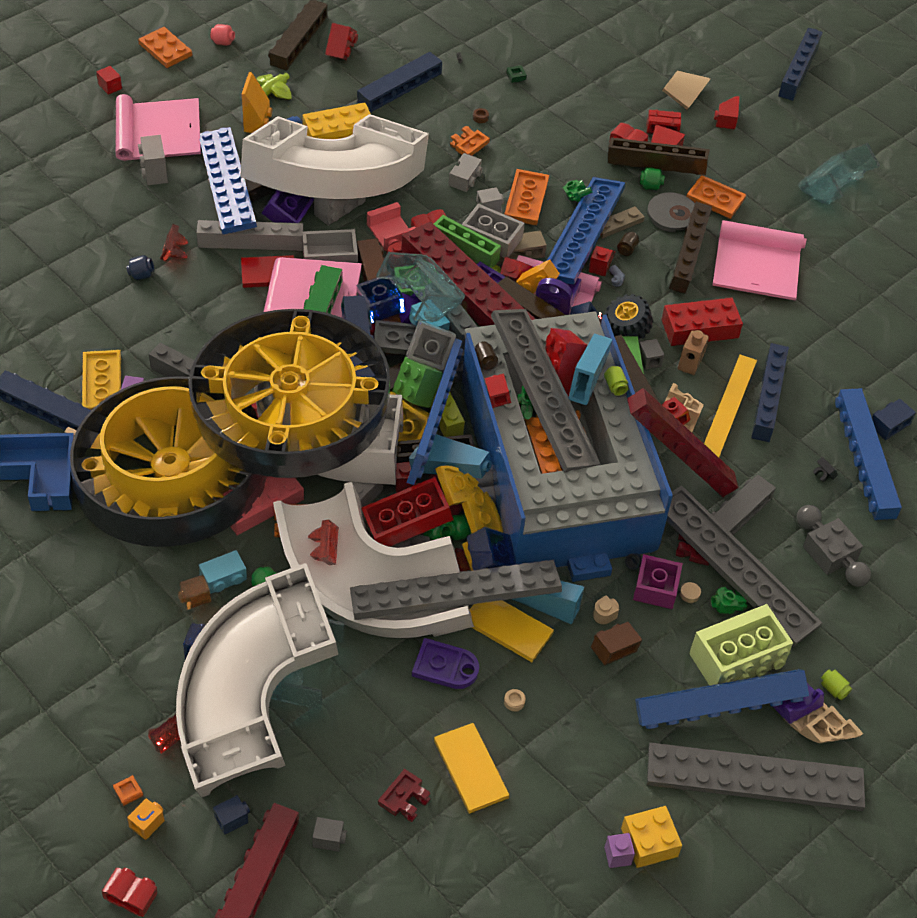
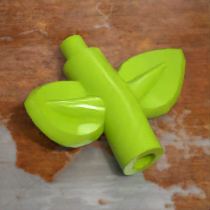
[257,73,292,100]

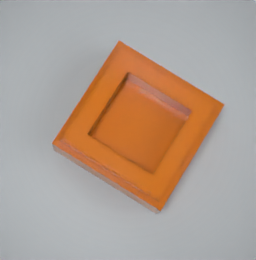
[113,775,143,806]

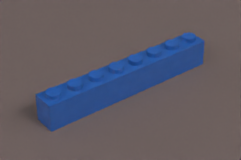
[835,388,902,520]
[635,669,809,729]

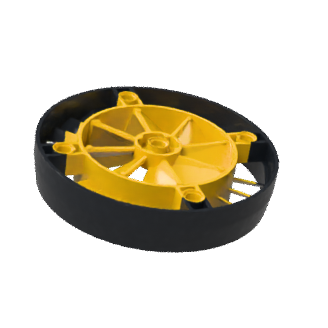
[189,309,390,478]
[70,376,268,547]

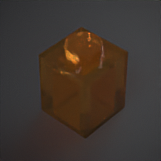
[178,575,211,609]

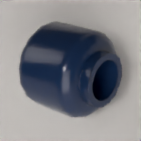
[126,255,155,280]

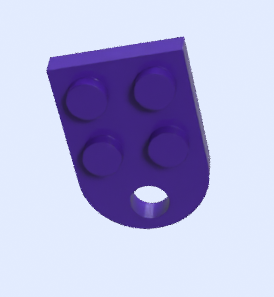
[536,278,573,315]
[412,638,479,689]

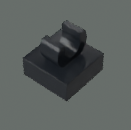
[813,457,838,482]

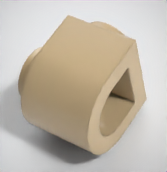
[593,595,619,624]

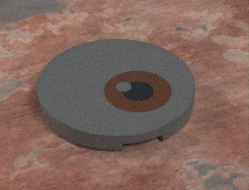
[647,192,695,232]

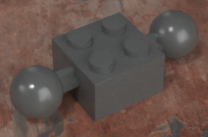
[797,505,871,587]

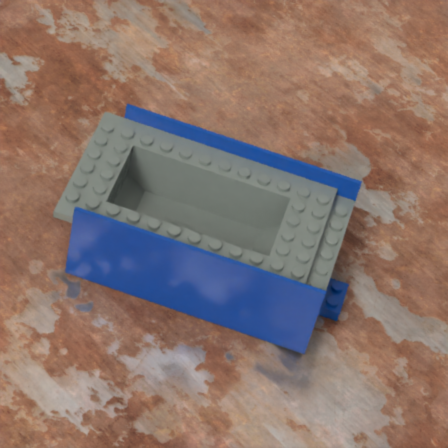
[461,312,673,582]

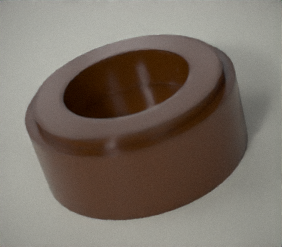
[473,108,489,123]

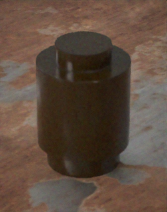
[617,232,639,256]
[475,341,498,370]

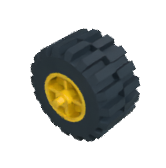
[605,294,653,341]

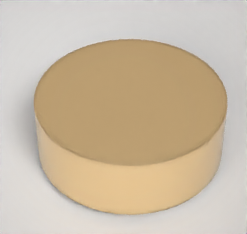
[680,582,701,603]
[504,689,526,711]

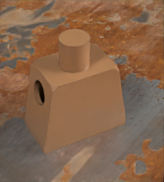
[678,330,709,375]

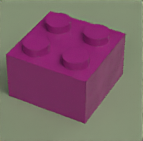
[633,554,683,609]

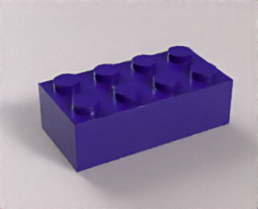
[262,190,314,223]

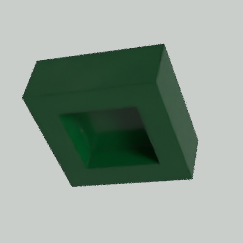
[506,65,527,83]

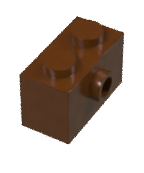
[591,622,642,665]

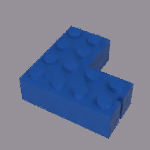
[0,433,74,511]

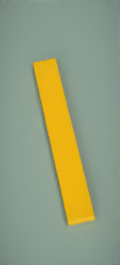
[704,355,757,457]

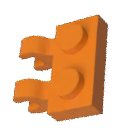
[450,126,490,156]

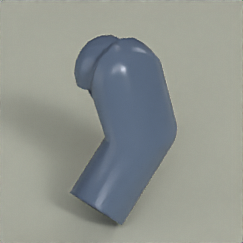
[609,265,625,287]

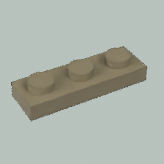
[600,206,645,239]

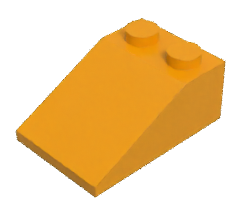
[242,72,272,133]

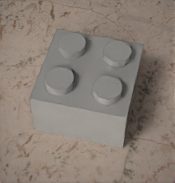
[138,135,168,185]
[406,320,456,371]

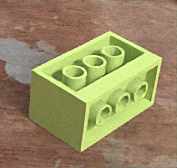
[689,604,793,685]

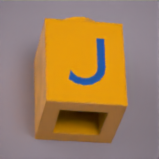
[127,798,165,840]

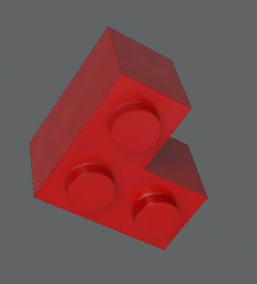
[325,23,358,61]

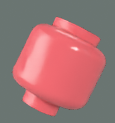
[210,24,235,46]

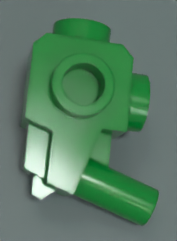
[563,180,593,202]
[517,386,533,421]
[711,587,747,614]

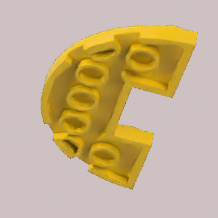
[435,465,503,571]

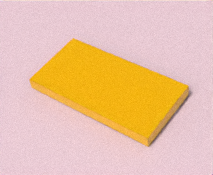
[82,350,121,410]
[470,600,554,662]
[434,723,509,814]

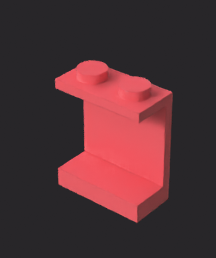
[367,202,416,251]

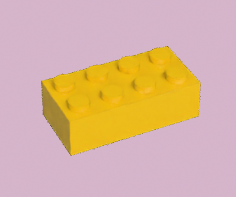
[302,103,371,139]

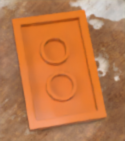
[138,27,193,68]
[686,175,746,219]

